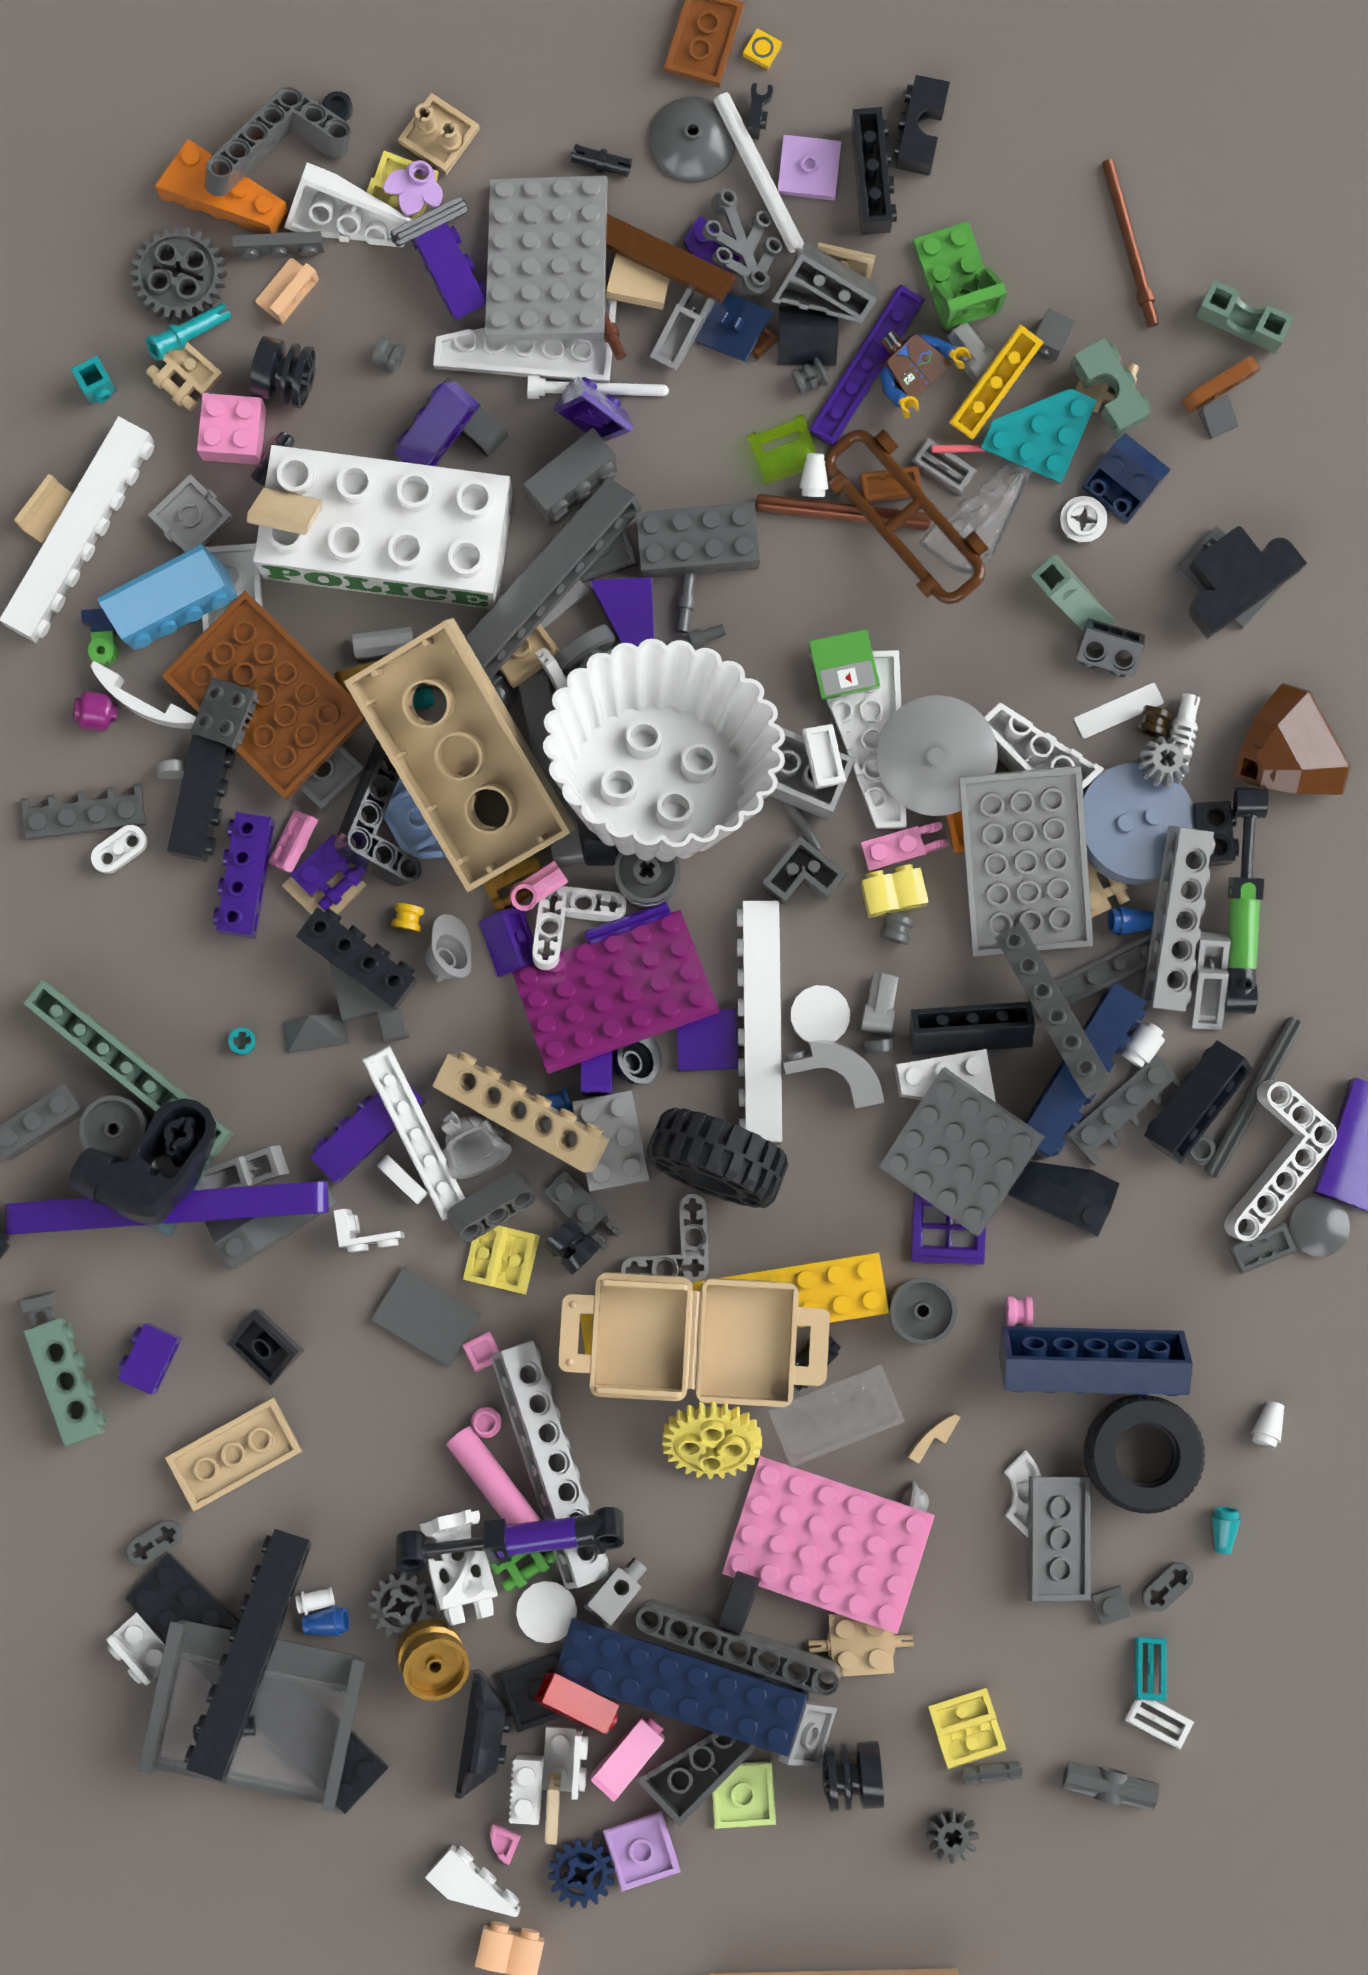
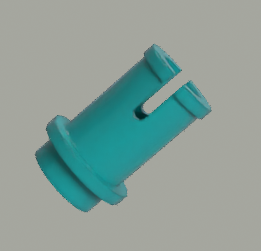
[413,686,434,710]

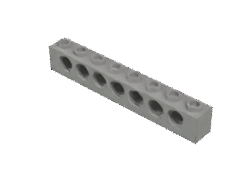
[490,1341,610,1590]

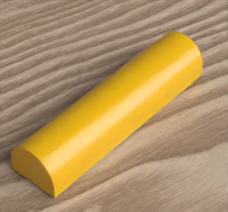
[948,324,1043,440]

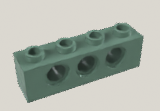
[24,1318,106,1447]

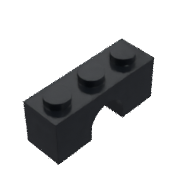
[892,75,950,175]

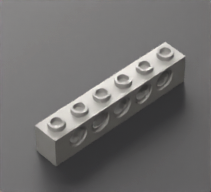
[1142,825,1215,1012]

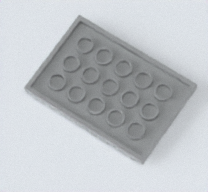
[485,176,608,341]
[959,766,1093,956]

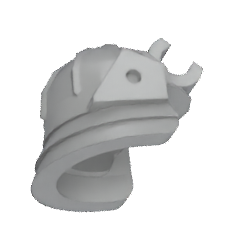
[441,1111,512,1179]

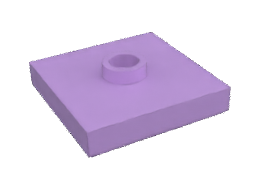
[777,135,842,201]
[603,1810,681,1891]

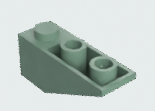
[1030,554,1115,631]

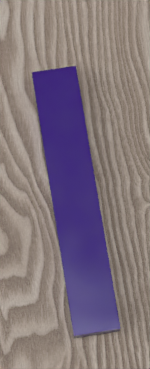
[808,284,925,447]

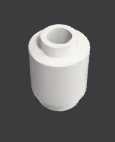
[1122,1022,1165,1068]

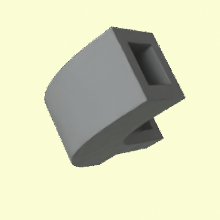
[781,1040,885,1109]

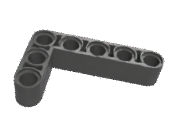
[204,86,351,196]

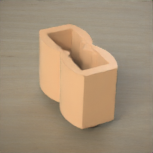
[475,1921,544,1975]

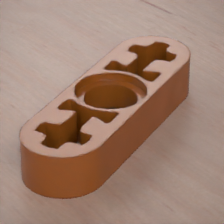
[1181,356,1261,414]

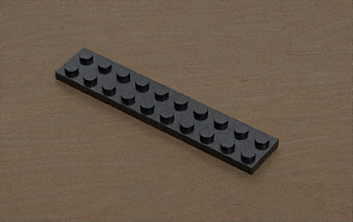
[125,1552,389,1814]

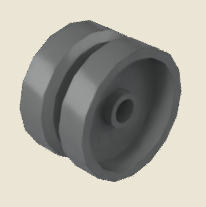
[554,625,615,675]
[614,853,680,909]
[79,1096,151,1160]
[888,1277,957,1345]

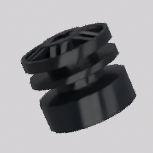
[249,336,316,409]
[822,1741,884,1812]

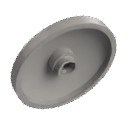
[877,695,998,816]

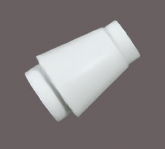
[799,453,828,497]
[1251,1401,1285,1449]

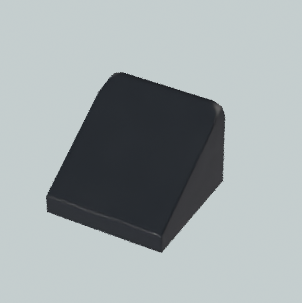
[585,838,615,866]

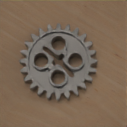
[130,225,227,322]

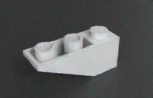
[425,1844,521,1917]

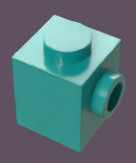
[71,355,117,405]

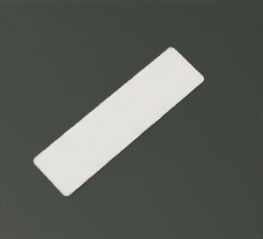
[1074,683,1164,739]

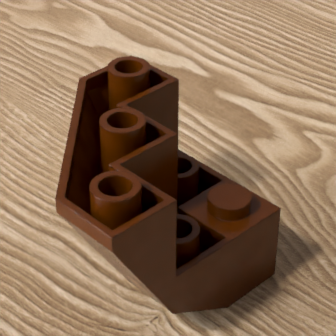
[1233,683,1351,795]

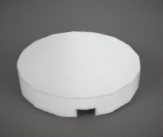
[790,985,850,1042]
[516,1580,578,1643]

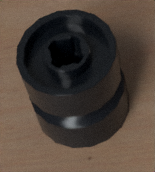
[543,1217,600,1275]

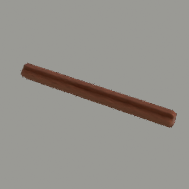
[756,494,931,530]

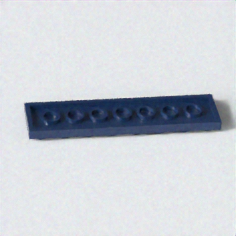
[555,1617,808,1757]

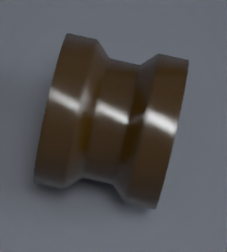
[1136,705,1172,738]

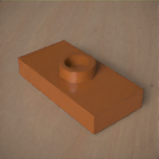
[859,465,922,504]

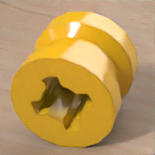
[391,903,425,933]

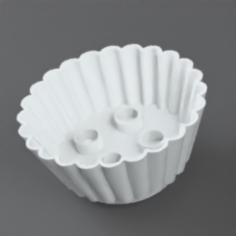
[543,639,785,862]

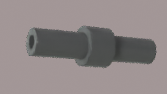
[676,573,695,633]
[666,624,726,649]

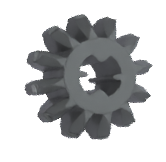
[925,1808,979,1864]

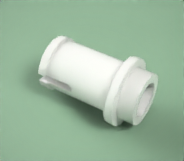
[295,1587,335,1615]

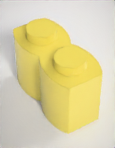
[860,864,929,918]

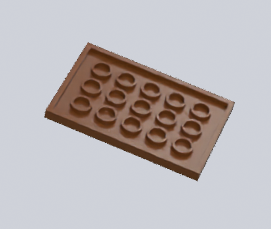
[161,591,366,800]

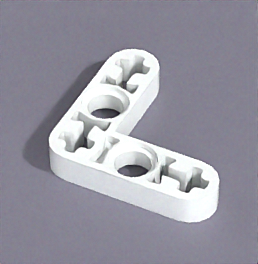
[532,886,627,970]

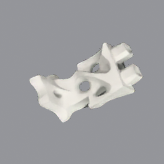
[420,1509,497,1627]

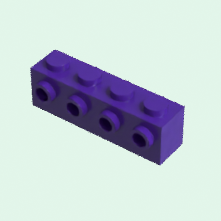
[213,812,275,939]

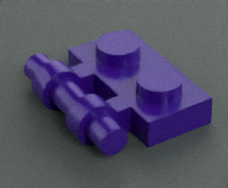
[290,834,367,911]

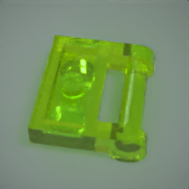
[747,414,817,485]

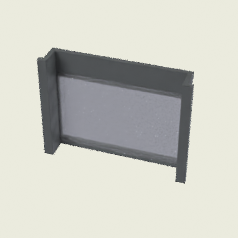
[138,1619,366,1812]

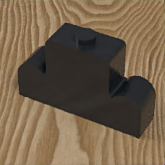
[1189,526,1307,640]

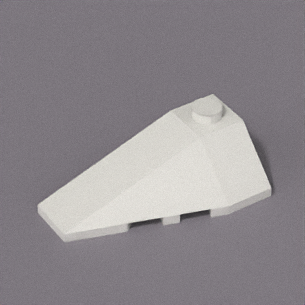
[284,162,413,247]

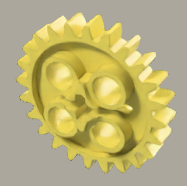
[662,1401,762,1479]

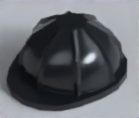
[613,1037,662,1085]

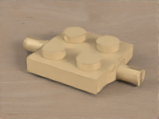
[808,1614,914,1677]

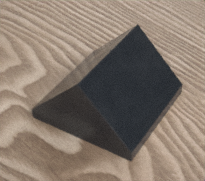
[778,306,839,366]
[228,1309,304,1385]

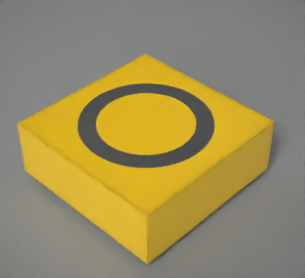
[743,28,782,70]

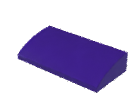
[1313,1077,1368,1212]

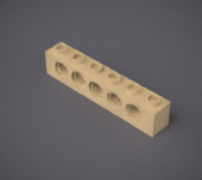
[432,1052,610,1173]

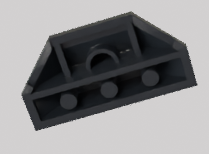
[455,1669,512,1799]

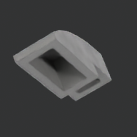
[650,288,716,371]
[1191,932,1231,1030]
[193,1145,290,1190]

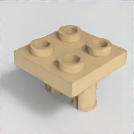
[398,93,480,175]

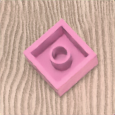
[197,393,266,465]

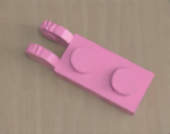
[860,821,948,872]

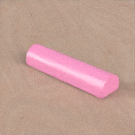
[446,1426,542,1525]

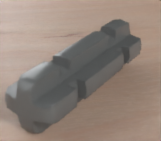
[962,1761,1023,1785]

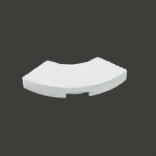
[1003,1450,1041,1537]

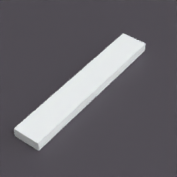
[362,1045,465,1221]

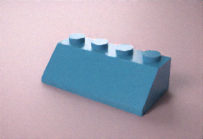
[97,544,238,650]

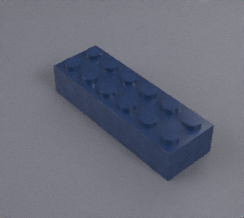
[1024,982,1146,1160]
[999,1326,1193,1396]

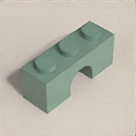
[1195,280,1294,354]
[1071,338,1151,438]

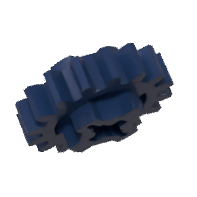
[548,1837,615,1909]

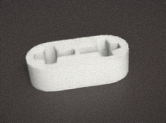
[377,1154,428,1204]

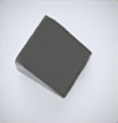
[1198,395,1238,439]

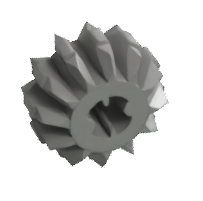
[1138,736,1190,788]

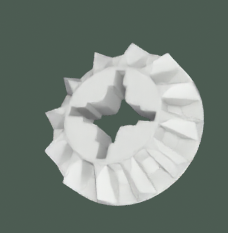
[1060,496,1107,544]

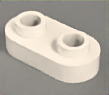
[91,825,147,874]

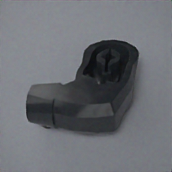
[69,1098,216,1225]

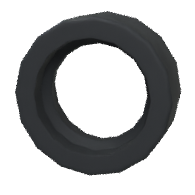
[718,1571,760,1634]

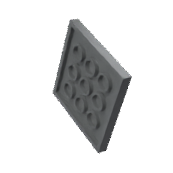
[879,1067,1045,1236]

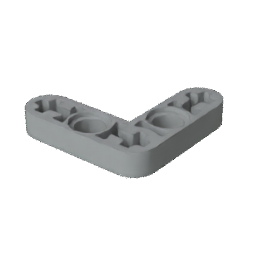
[621,1193,709,1282]

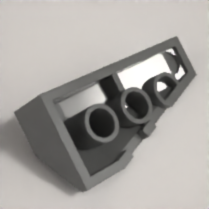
[204,1178,338,1269]

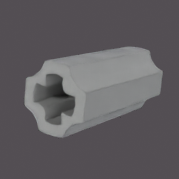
[352,627,414,661]

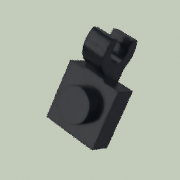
[748,83,773,139]

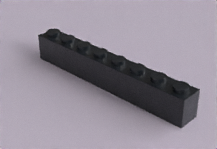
[184,1529,312,1784]

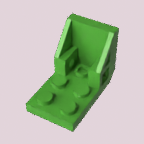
[912,221,1007,330]

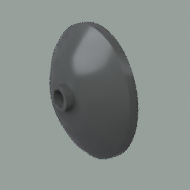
[649,97,736,183]

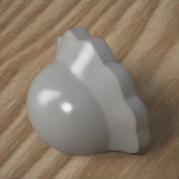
[901,1481,929,1511]

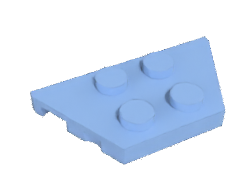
[383,777,447,859]

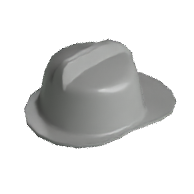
[425,914,472,982]

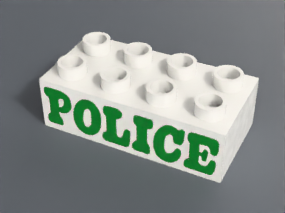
[254,445,514,609]

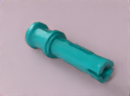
[145,303,231,361]

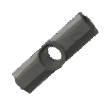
[1062,1761,1159,1811]

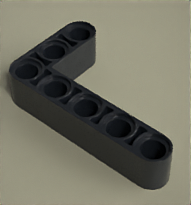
[334,739,422,886]

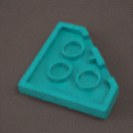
[980,388,1097,483]

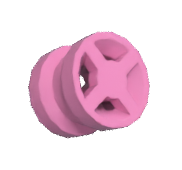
[1006,1296,1033,1327]

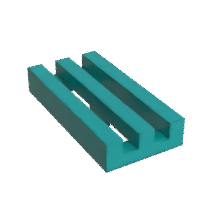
[1134,1637,1167,1702]

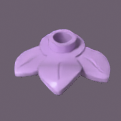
[384,160,443,216]

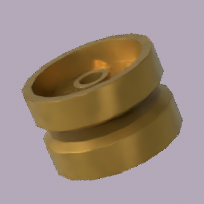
[395,1619,470,1701]

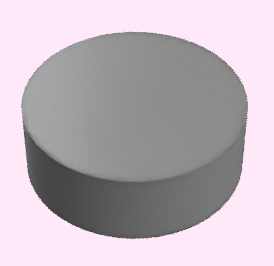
[156,759,186,780]

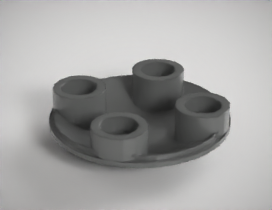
[1289,1196,1350,1257]

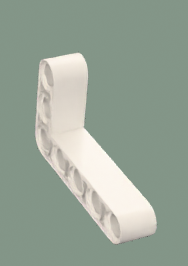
[1224,1080,1337,1241]

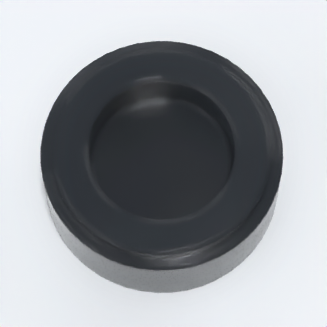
[323,91,353,121]

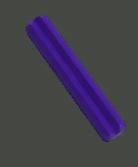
[585,902,671,945]

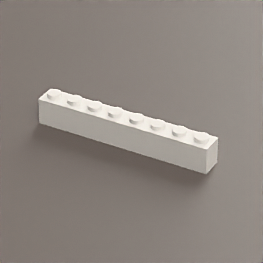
[0,416,154,643]
[737,901,782,1143]

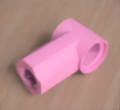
[509,860,568,911]

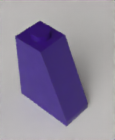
[592,577,654,647]
[581,1051,613,1096]

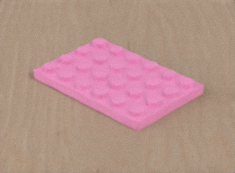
[722,1456,935,1634]

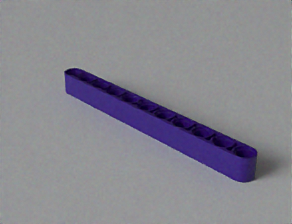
[5,1181,329,1234]

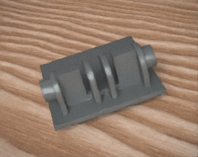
[190,677,259,750]

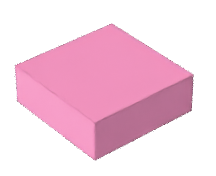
[462,1332,500,1372]

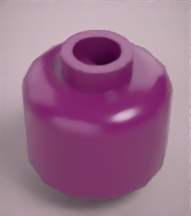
[73,691,117,731]

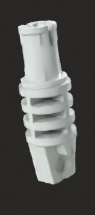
[1164,693,1201,777]

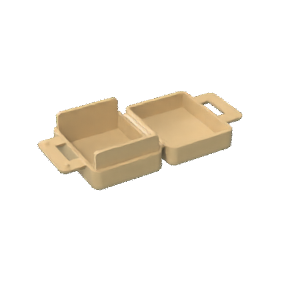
[559,1272,830,1407]

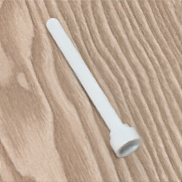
[527,375,669,399]

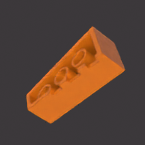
[155,139,289,234]

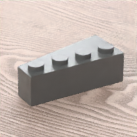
[636,1732,757,1826]

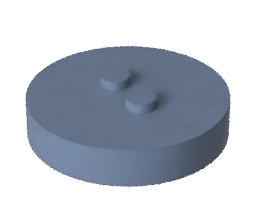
[1083,762,1196,885]

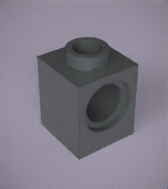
[1035,308,1075,361]

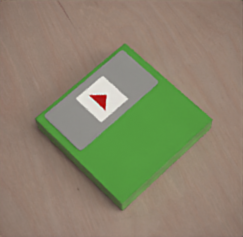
[809,629,880,701]

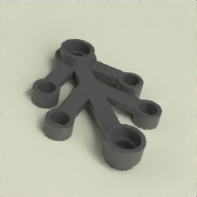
[702,188,782,295]

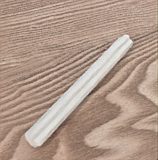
[714,92,804,253]

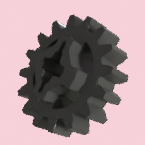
[368,1572,436,1640]

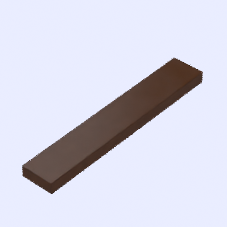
[606,214,736,304]

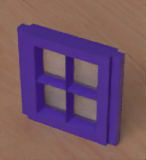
[911,1192,986,1265]

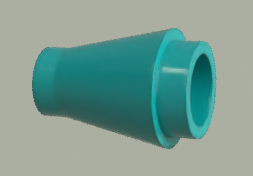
[1211,1506,1242,1554]

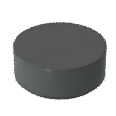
[864,1038,895,1053]

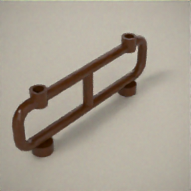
[824,429,989,604]

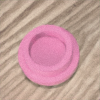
[471,1407,502,1438]

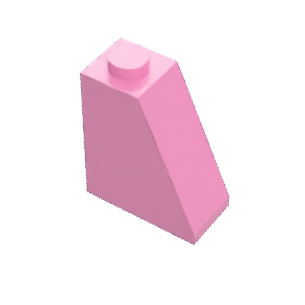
[591,1715,665,1802]

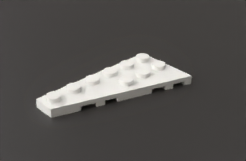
[433,299,617,383]
[809,650,907,829]

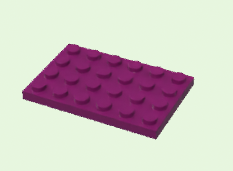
[512,909,720,1074]

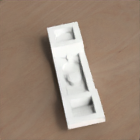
[90,661,196,729]

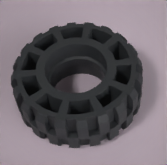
[647,1108,788,1208]

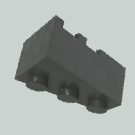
[772,241,881,323]

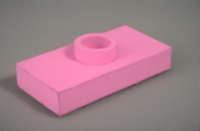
[268,810,318,873]

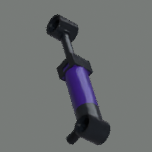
[396,1507,624,1573]

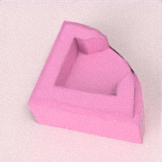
[490,1822,522,1865]

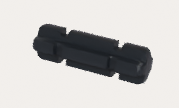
[251,431,295,486]

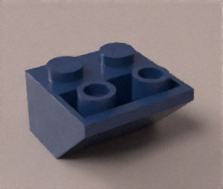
[1081,433,1171,524]

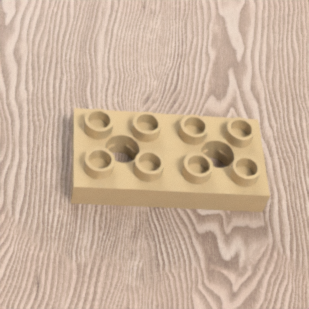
[344,618,576,892]

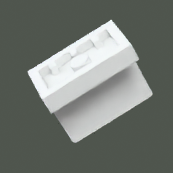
[334,1209,405,1253]
[542,1726,588,1800]

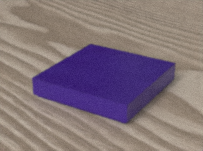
[677,1009,738,1071]

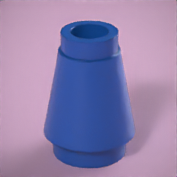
[1107,906,1154,936]
[302,1606,350,1637]

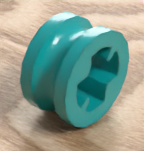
[228,1027,256,1055]

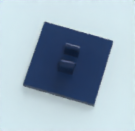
[695,293,773,363]

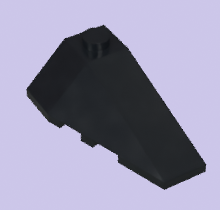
[1007,1161,1120,1238]

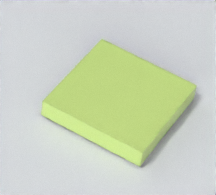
[712,1760,776,1829]

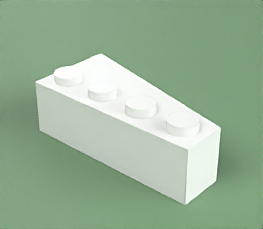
[985,703,1104,790]

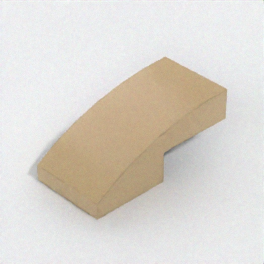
[906,1413,961,1464]

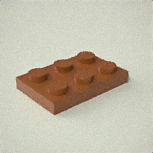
[664,0,745,88]

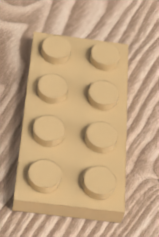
[165,1398,303,1512]

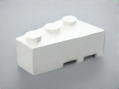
[894,1049,996,1102]

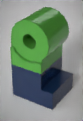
[81,609,118,667]

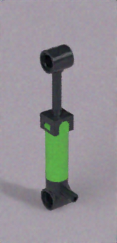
[1224,787,1269,1014]

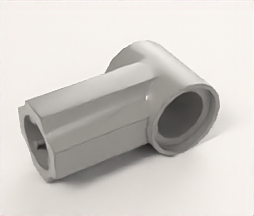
[946,323,997,384]
[861,973,899,1036]

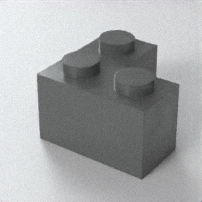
[761,836,847,906]

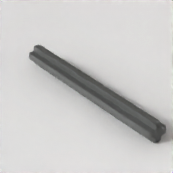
[1205,1017,1303,1178]

